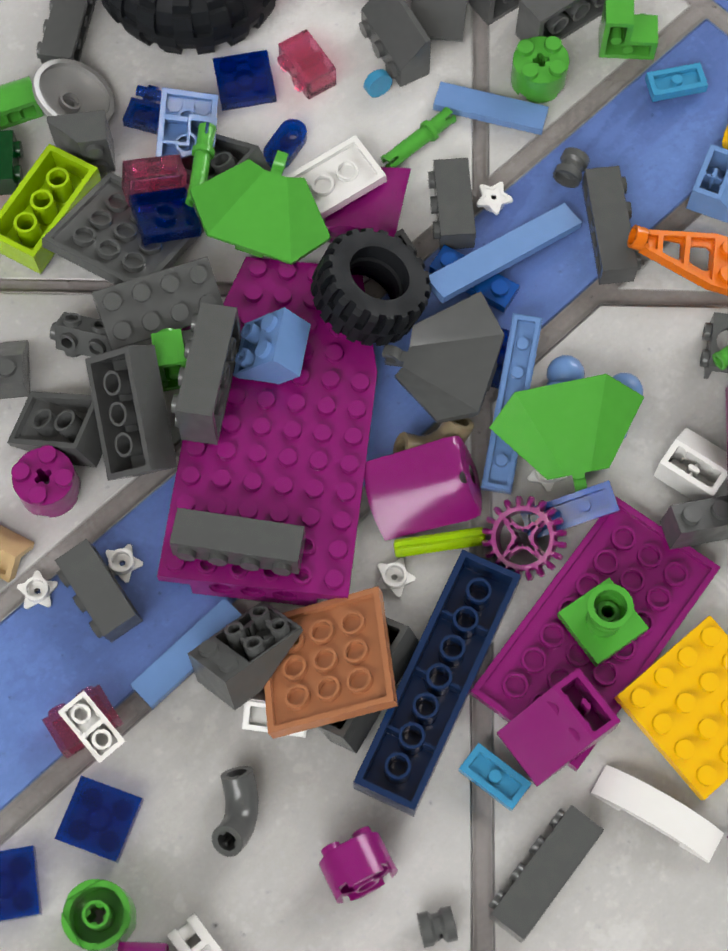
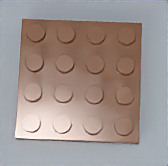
[264,586,398,739]

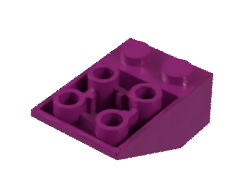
[496,668,620,787]

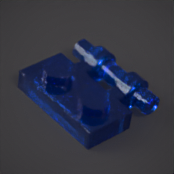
[122,85,161,134]

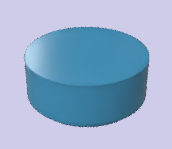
[364,69,392,98]

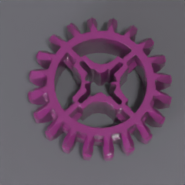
[482,496,567,581]

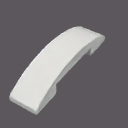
[590,765,724,863]

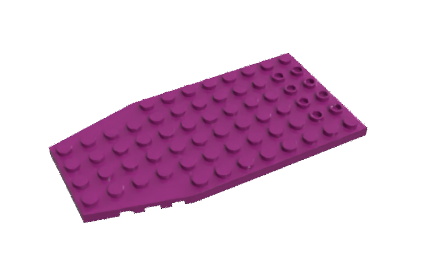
[157,257,377,606]

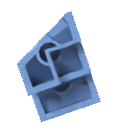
[155,87,219,167]

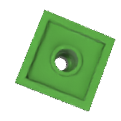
[557,577,649,667]

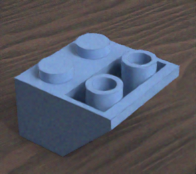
[686,144,728,223]
[233,307,311,384]

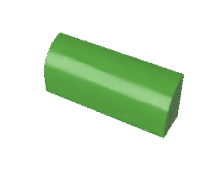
[0,76,44,131]

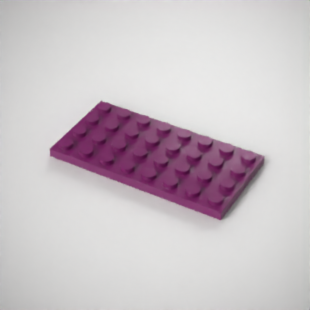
[470,496,721,772]

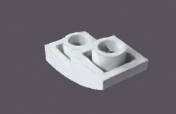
[58,691,126,763]

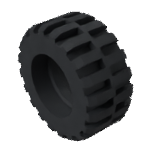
[311,228,431,346]

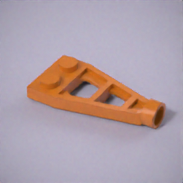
[627,225,728,296]

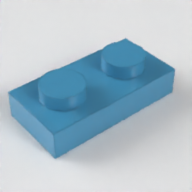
[645,62,708,102]
[458,743,532,811]

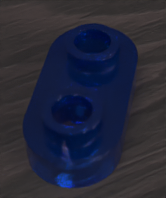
[263,119,307,169]

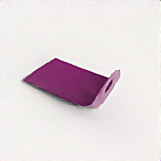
[324,167,411,243]
[364,436,482,541]

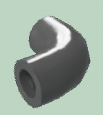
[212,766,258,857]

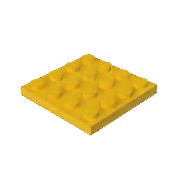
[614,615,728,800]

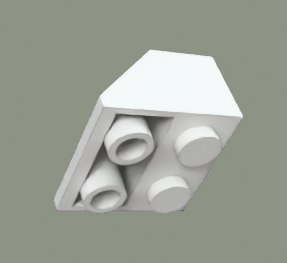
[654,427,728,501]

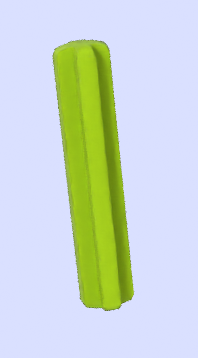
[393,527,486,558]

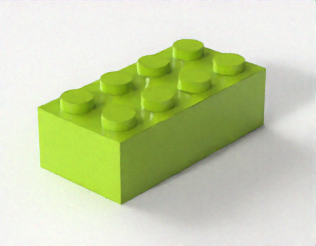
[0,144,101,274]

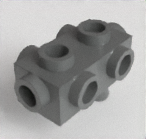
[50,312,111,357]

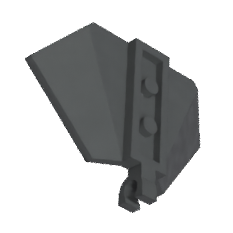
[382,291,505,423]

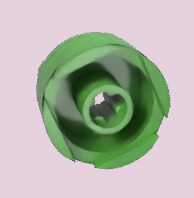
[510,36,569,103]
[61,879,136,951]

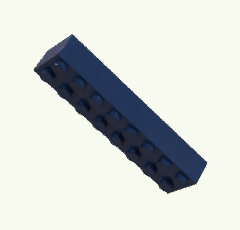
[353,549,521,817]

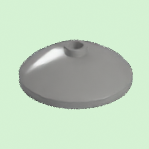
[32,59,115,122]

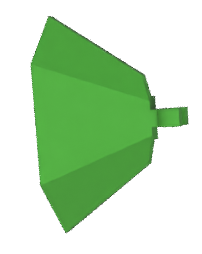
[190,150,331,265]
[489,374,644,492]

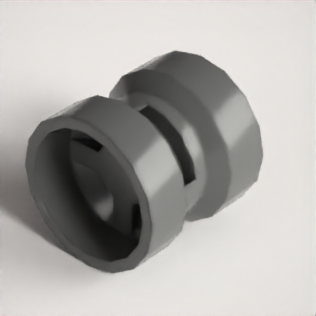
[553,147,590,188]
[417,906,458,948]

